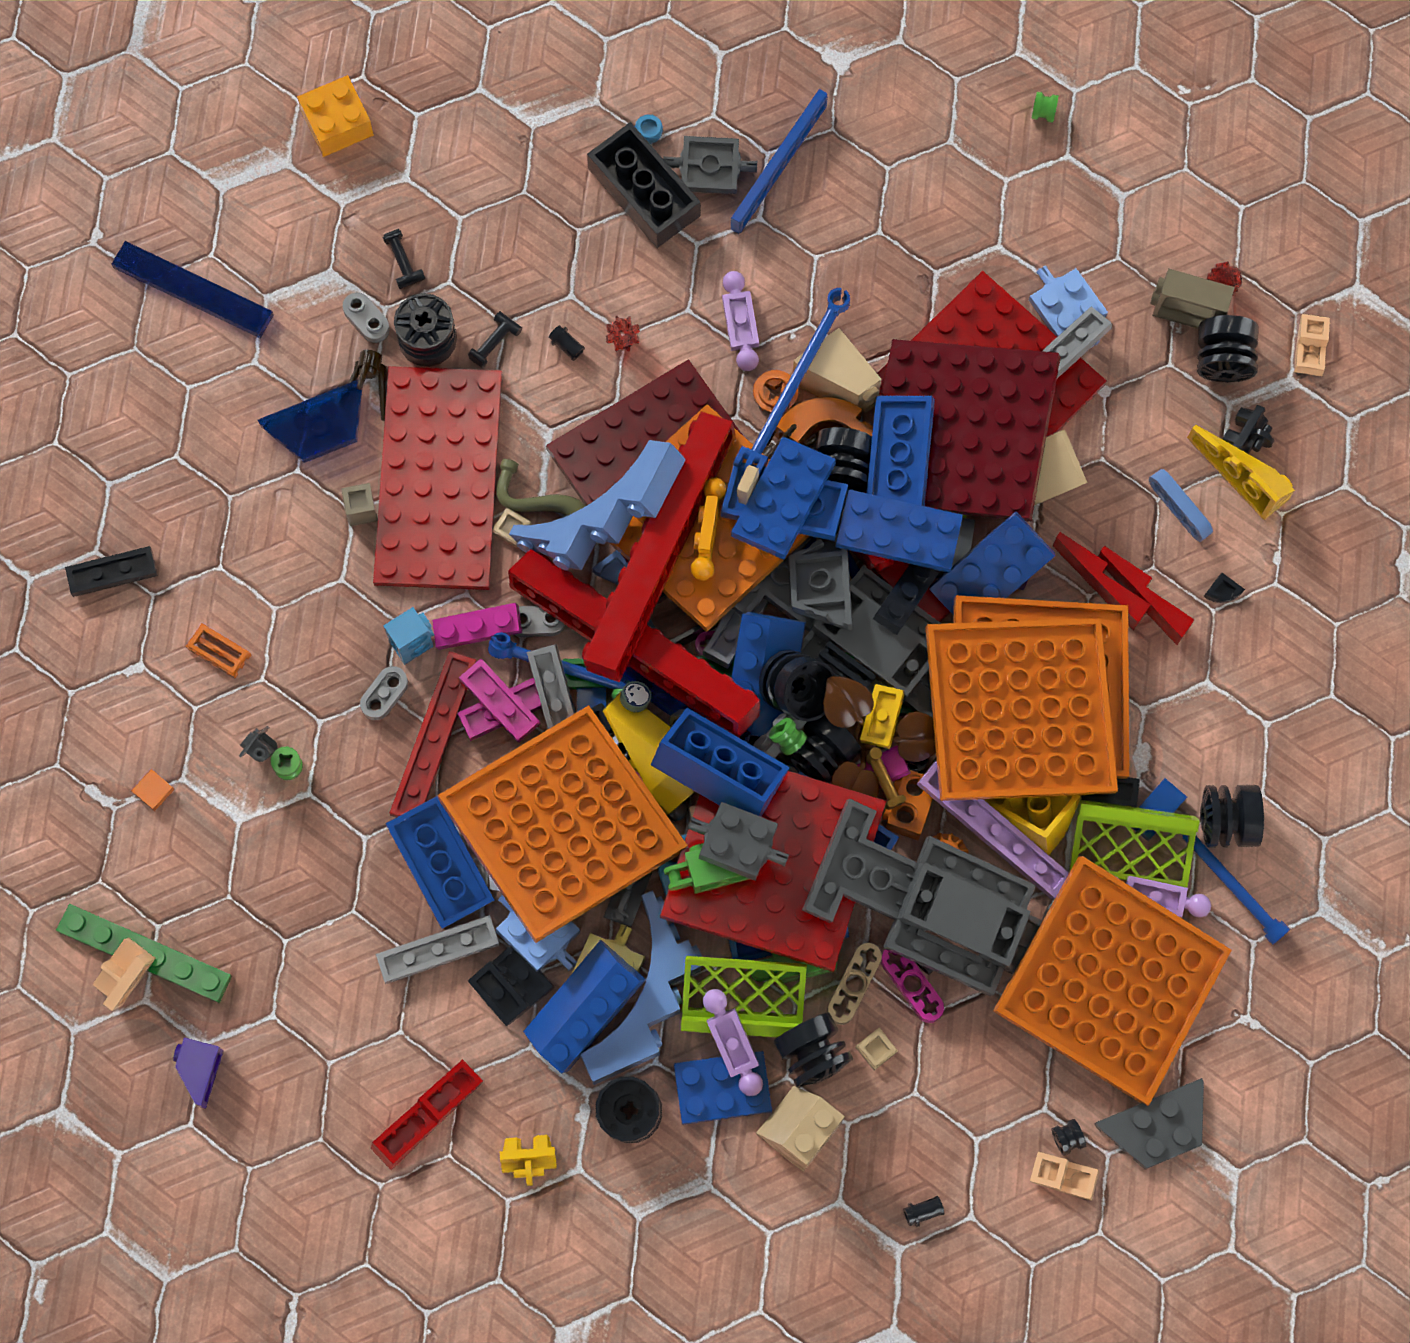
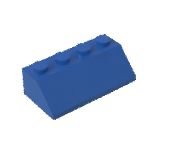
[732,612,806,736]
[651,708,790,817]
[523,940,646,1074]

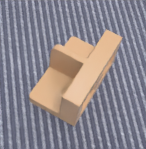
[93,938,156,1011]

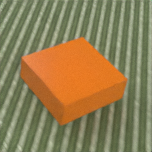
[131,769,175,811]

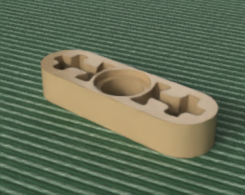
[827,943,882,1025]

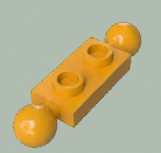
[691,478,727,580]

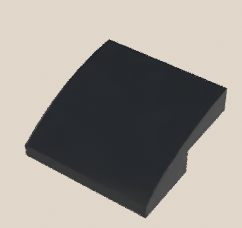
[468,945,555,1026]

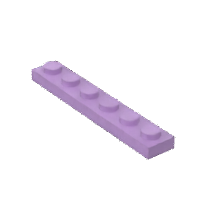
[917,761,1069,900]

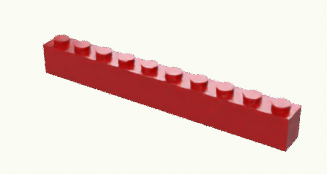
[582,411,736,682]
[508,549,760,737]

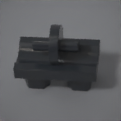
[1223,405,1275,454]

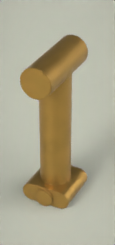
[866,748,906,810]

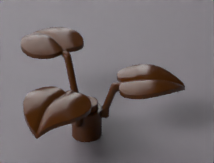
[823,676,936,798]

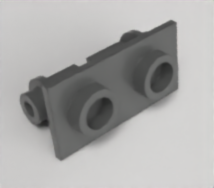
[239,726,278,762]
[603,872,652,927]

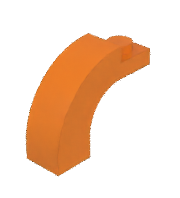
[774,397,873,444]

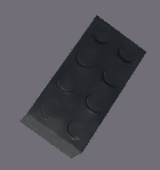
[587,122,701,248]

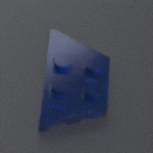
[258,379,363,463]

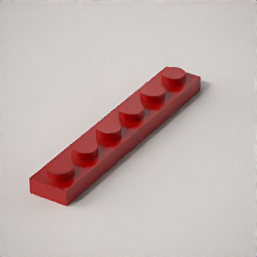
[389,651,477,818]

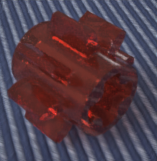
[1207,261,1242,296]
[606,316,640,352]

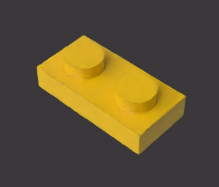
[860,684,905,749]

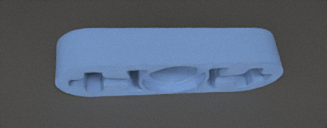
[1149,469,1213,542]

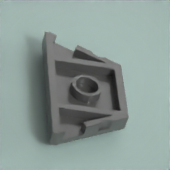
[789,529,853,630]
[1095,1078,1204,1169]

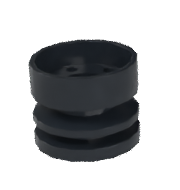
[394,293,457,367]
[1197,315,1259,383]
[814,427,872,494]
[759,650,835,722]
[787,715,861,784]
[1200,785,1264,848]
[773,1012,853,1088]
[596,1077,663,1143]

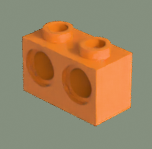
[882,770,933,840]

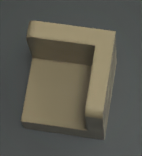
[341,483,378,526]

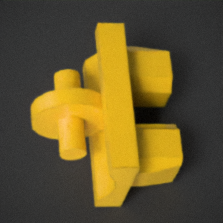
[499,1135,557,1186]

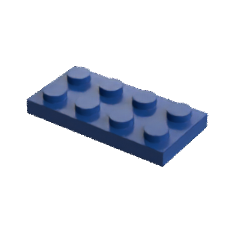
[867,396,935,506]
[731,437,836,560]
[721,462,848,541]
[836,490,963,573]
[929,512,1055,615]
[385,796,495,929]

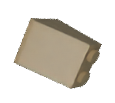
[792,328,881,412]
[1034,429,1087,505]
[756,1086,845,1172]

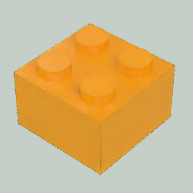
[297,75,374,157]

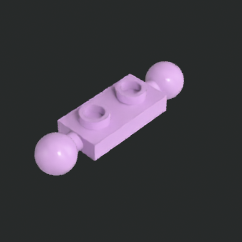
[722,271,759,371]
[1115,876,1211,918]
[703,989,763,1096]

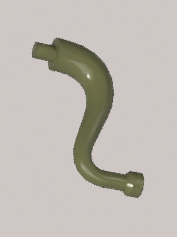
[497,459,586,516]

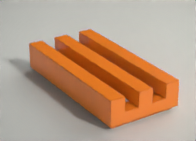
[185,623,251,678]

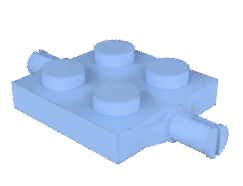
[1029,265,1108,348]
[495,895,580,972]

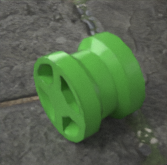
[1031,91,1059,123]
[769,717,807,755]
[271,746,303,780]

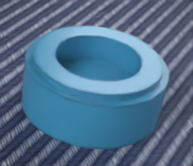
[635,114,663,144]

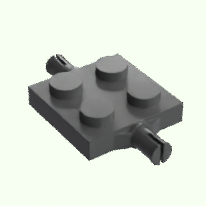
[663,136,758,194]
[688,802,789,881]

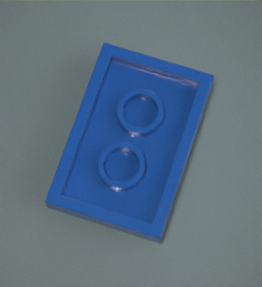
[674,1051,772,1125]

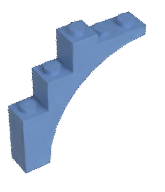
[509,440,686,570]
[581,890,702,1085]

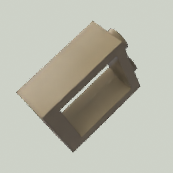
[1150,268,1235,329]

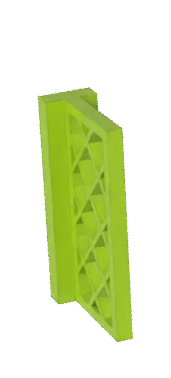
[1069,800,1200,888]
[681,956,807,1037]

